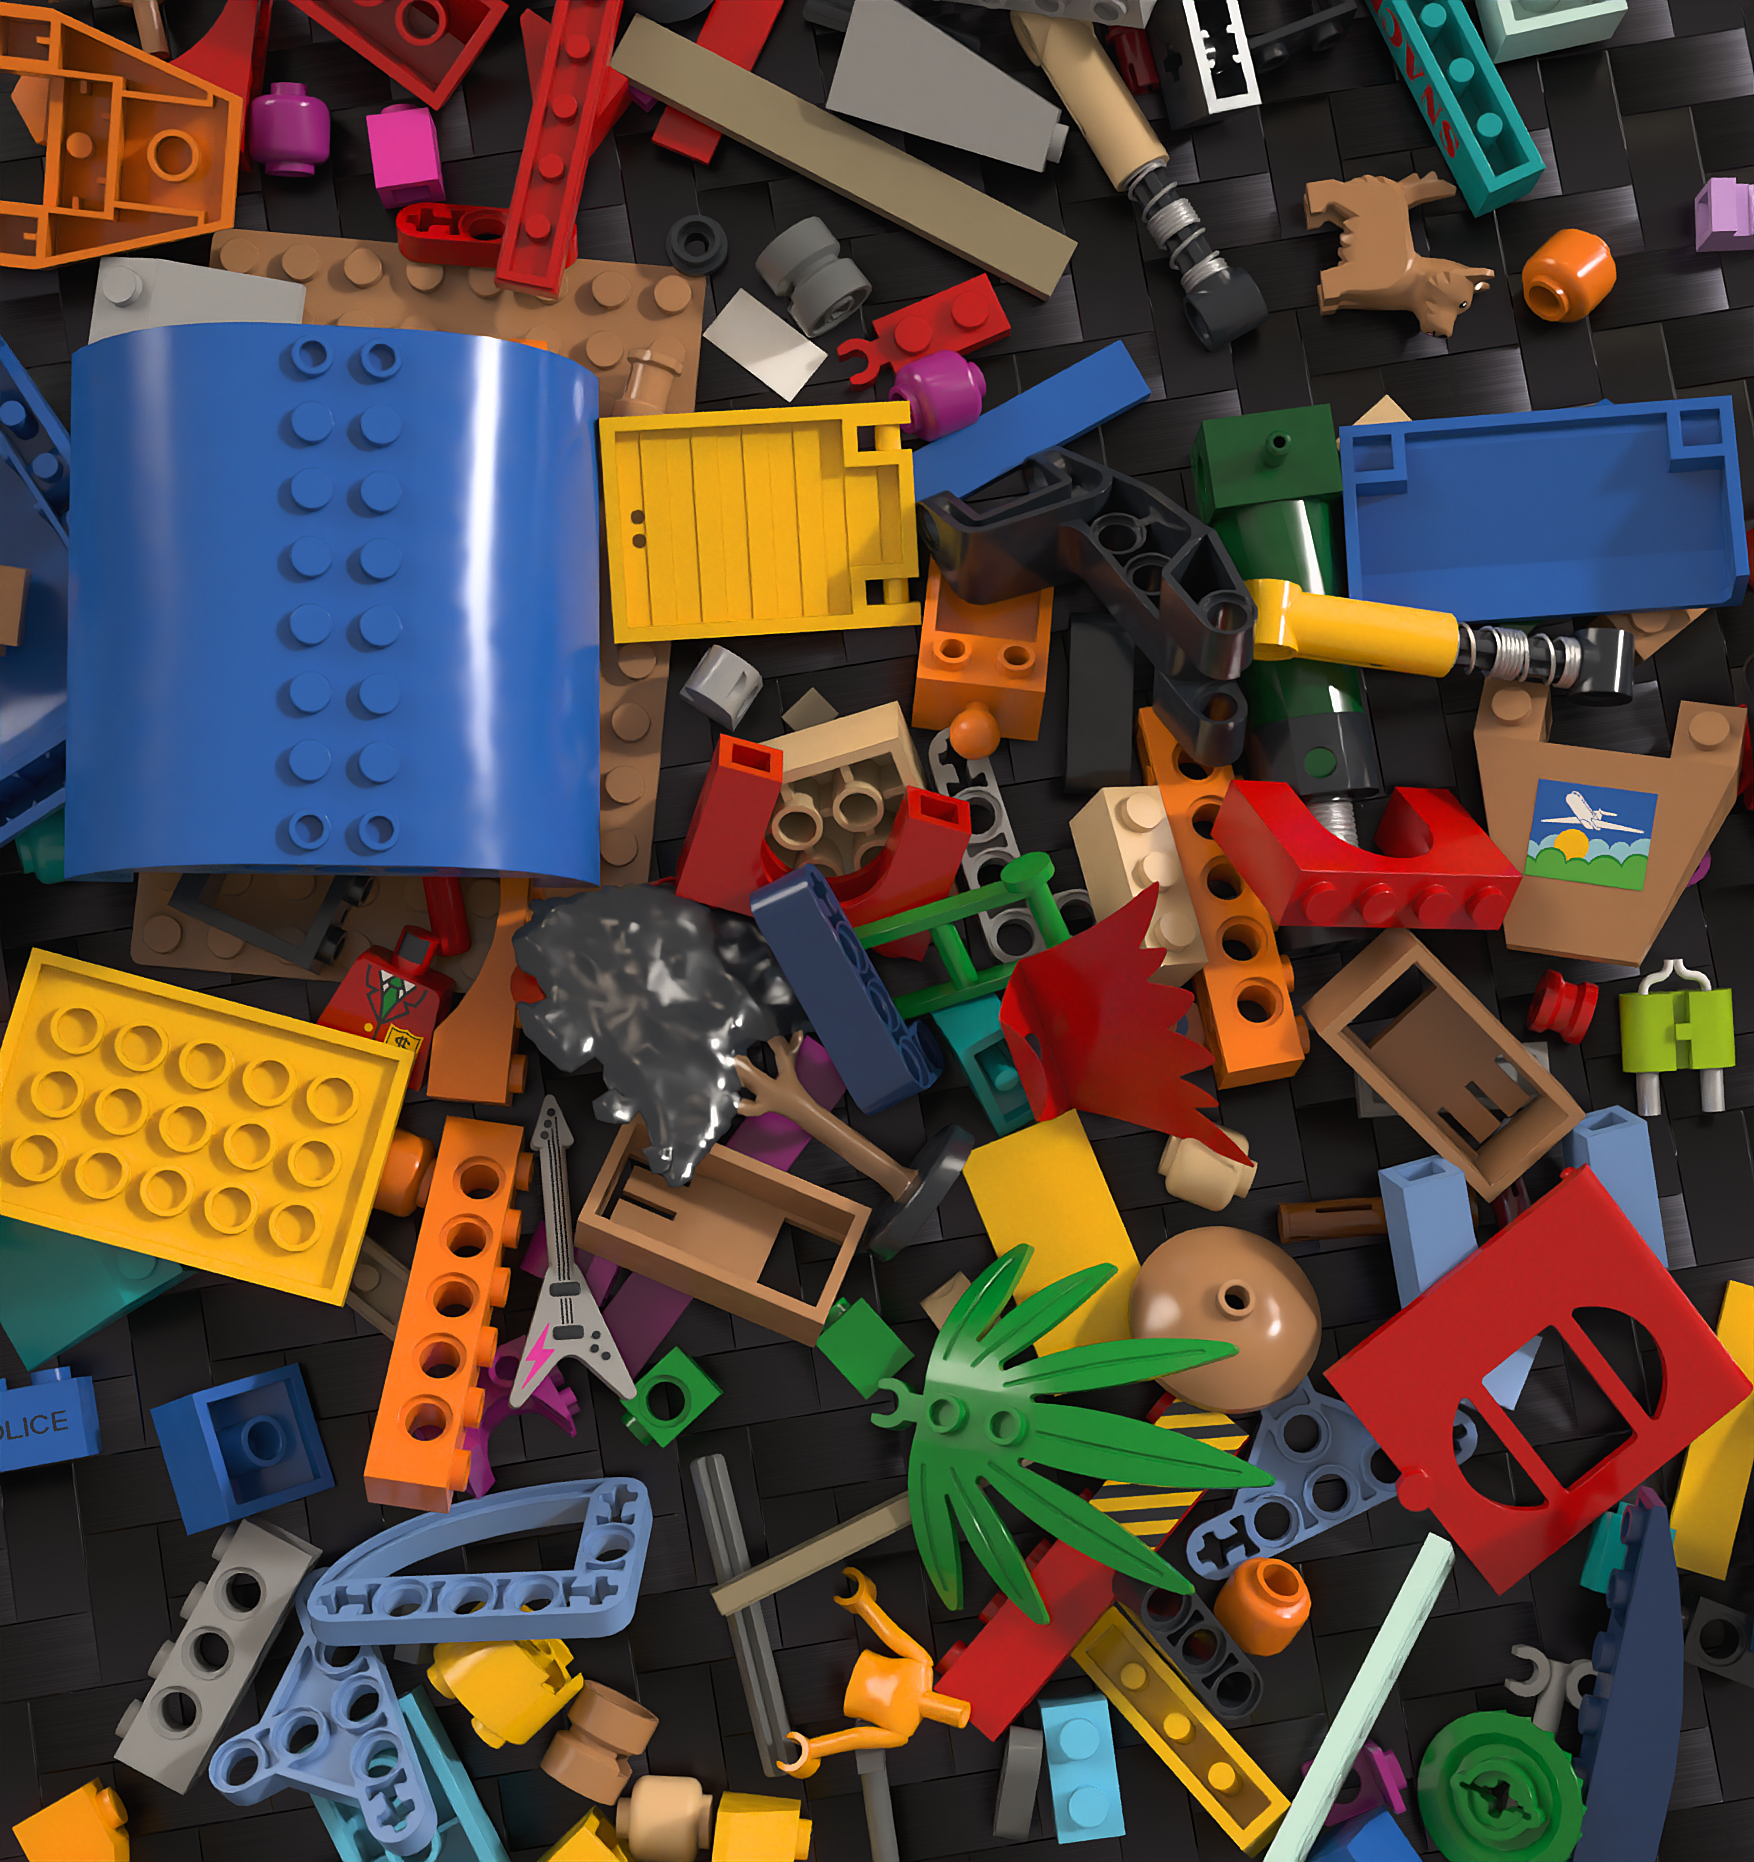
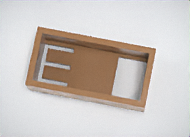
[1301,928,1587,1204]
[573,1112,872,1348]

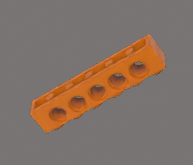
[1132,706,1310,1090]
[363,1115,535,1514]

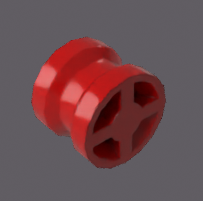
[1526,969,1598,1045]

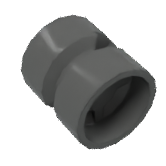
[755,216,872,338]

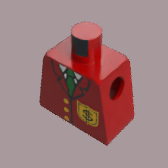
[316,925,456,1092]

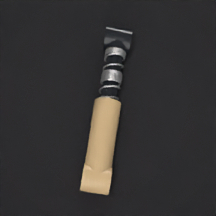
[1010,10,1269,352]

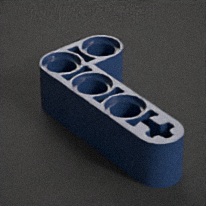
[749,863,945,1116]

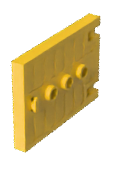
[599,401,922,644]

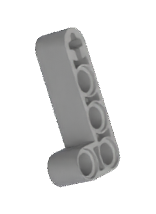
[927,727,1097,966]

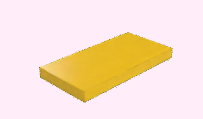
[961,1108,1141,1397]

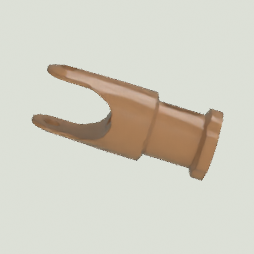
[599,348,684,487]

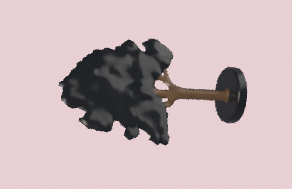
[511,882,975,1263]

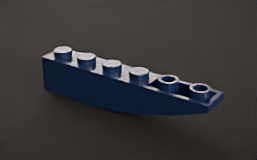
[1566,1486,1684,1862]

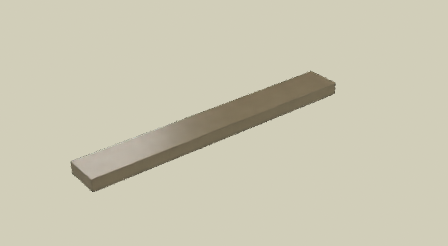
[609,13,1078,302]

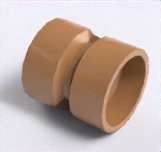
[540,1680,659,1806]

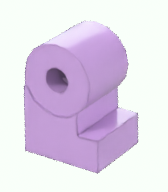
[1695,178,1754,252]

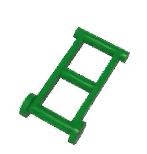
[853,852,1071,1020]

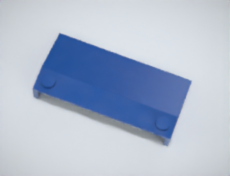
[1339,395,1750,625]

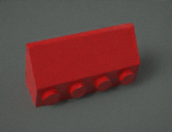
[288,0,509,111]

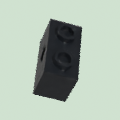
[1146,0,1262,131]

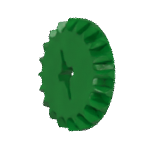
[1418,1710,1587,1862]

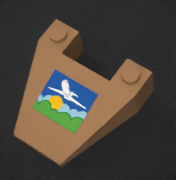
[1474,677,1748,968]

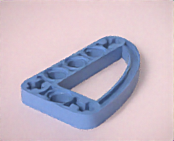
[307,1477,653,1646]

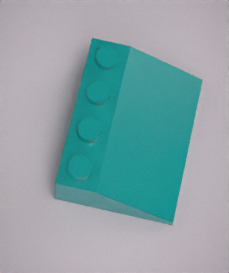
[0,1215,199,1371]

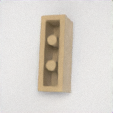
[1069,786,1209,988]

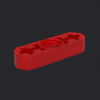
[396,202,578,269]

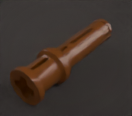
[1277,1181,1479,1244]

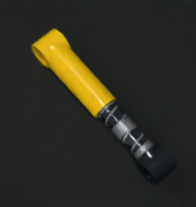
[1243,579,1635,707]

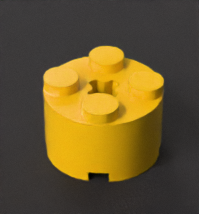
[426,1601,584,1749]

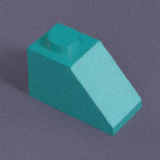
[930,992,1035,1138]

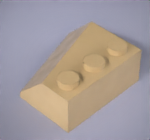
[758,700,960,896]

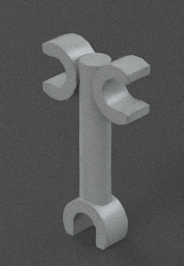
[1501,1644,1598,1812]

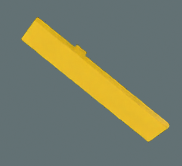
[1669,1280,1754,1581]

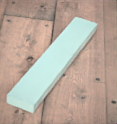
[1263,1532,1456,1862]

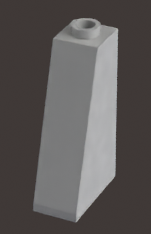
[826,0,1069,172]

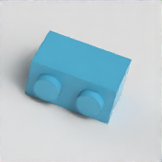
[1037,1690,1125,1844]

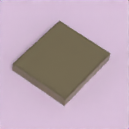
[781,687,839,732]

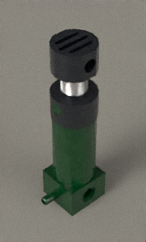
[1189,403,1386,957]

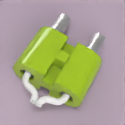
[1619,959,1736,1116]

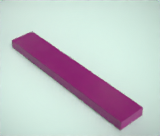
[601,1035,847,1381]

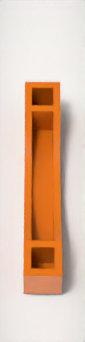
[427,877,547,1107]

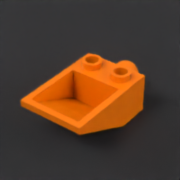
[911,555,1054,760]

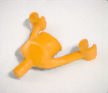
[776,1567,971,1779]

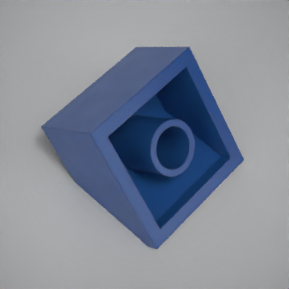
[150,1363,335,1535]

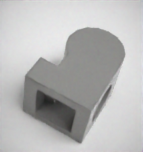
[679,644,763,732]

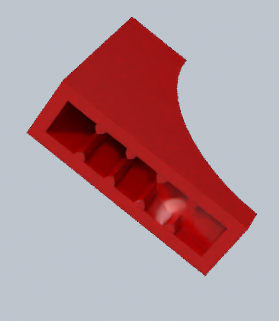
[168,0,273,172]

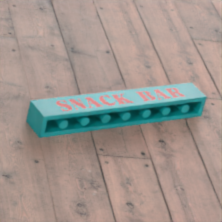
[1365,0,1546,218]

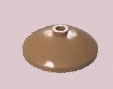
[1128,1226,1322,1414]

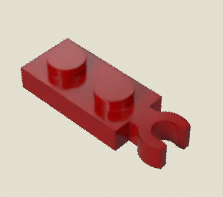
[837,273,1011,392]

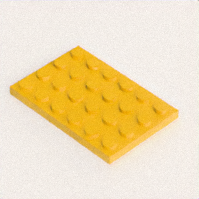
[0,947,417,1307]

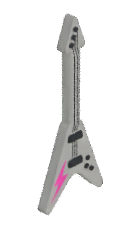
[508,1094,637,1410]

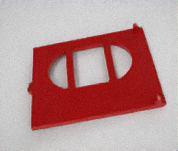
[1323,1162,1754,1596]

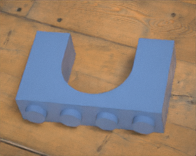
[1378,1105,1669,1309]

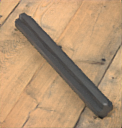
[690,1454,798,1777]

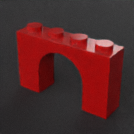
[675,734,972,962]
[1210,780,1523,930]

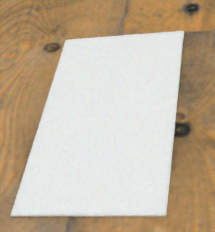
[703,288,828,402]

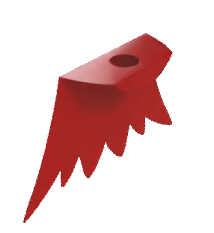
[998,881,1254,1168]

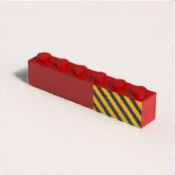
[933,1391,1250,1742]

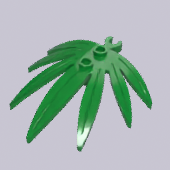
[871,1243,1276,1625]

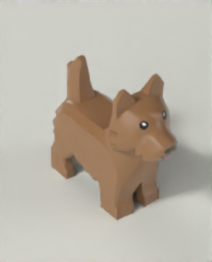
[1303,171,1495,339]

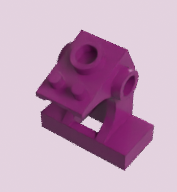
[414,1335,580,1500]

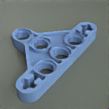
[1183,1375,1478,1580]
[209,1567,438,1856]

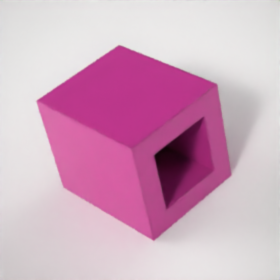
[366,104,446,209]

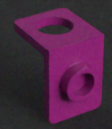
[1300,1737,1407,1826]

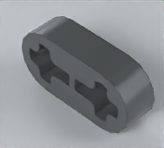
[993,1725,1043,1842]

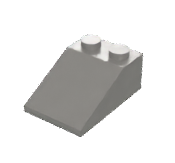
[88,257,306,345]

